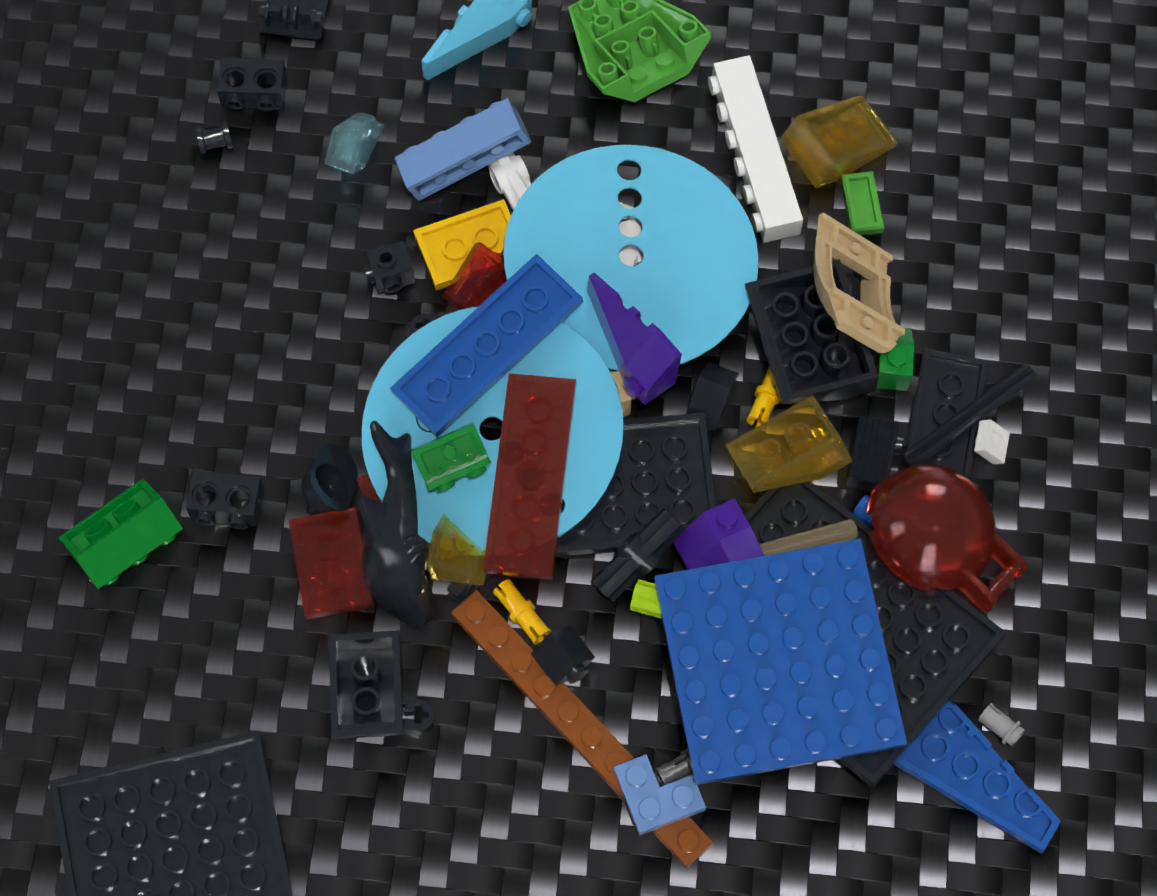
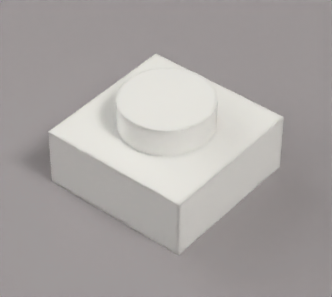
[974,419,1010,465]

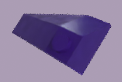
[587,273,682,405]
[673,498,765,570]

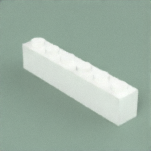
[708,55,803,243]

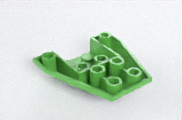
[568,0,711,102]

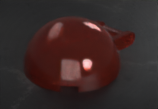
[867,464,1028,612]

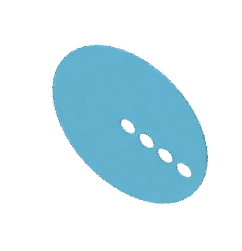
[503,145,758,371]
[362,306,624,557]

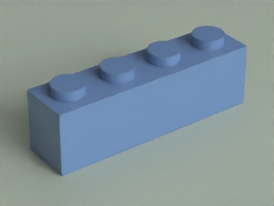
[395,98,531,201]

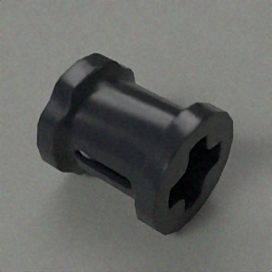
[195,120,233,154]

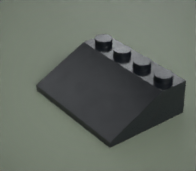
[744,259,879,404]

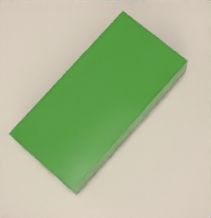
[840,171,884,236]

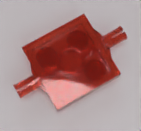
[442,242,507,310]

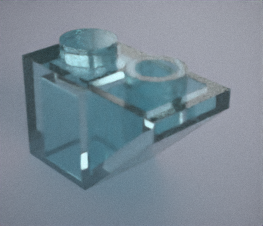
[324,113,385,175]

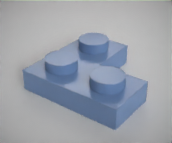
[613,754,706,836]

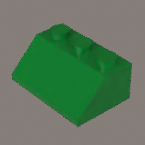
[59,479,183,589]

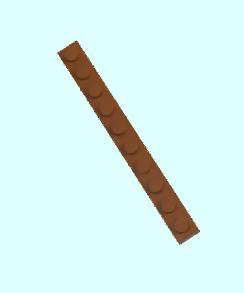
[451,590,713,869]

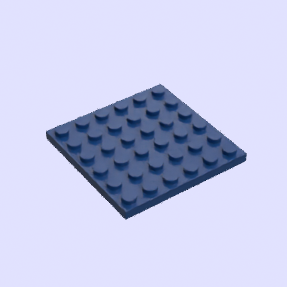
[654,538,907,785]

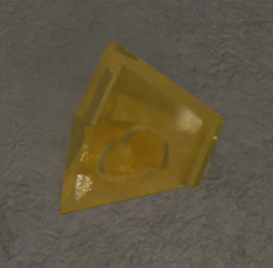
[426,514,490,586]

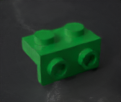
[411,422,491,492]

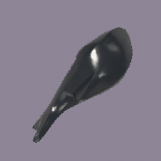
[359,420,435,628]

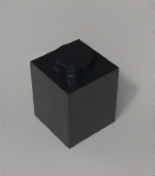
[531,625,595,686]

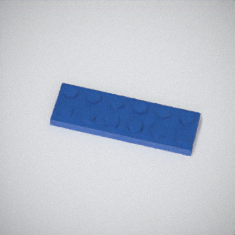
[390,254,583,437]

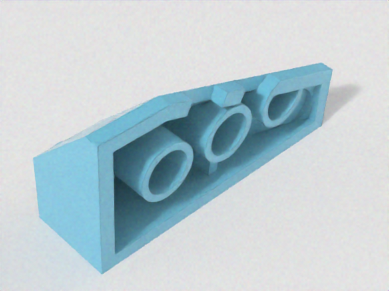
[421,0,532,80]

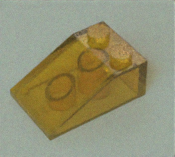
[780,95,898,188]
[725,395,853,493]

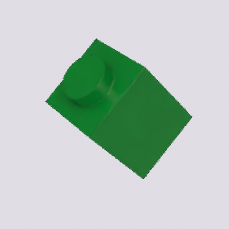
[876,328,914,391]

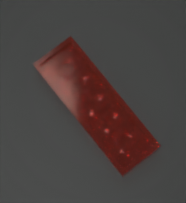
[483,373,577,580]

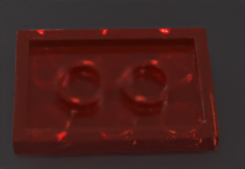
[289,507,374,620]

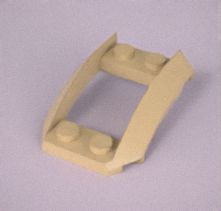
[813,212,905,353]

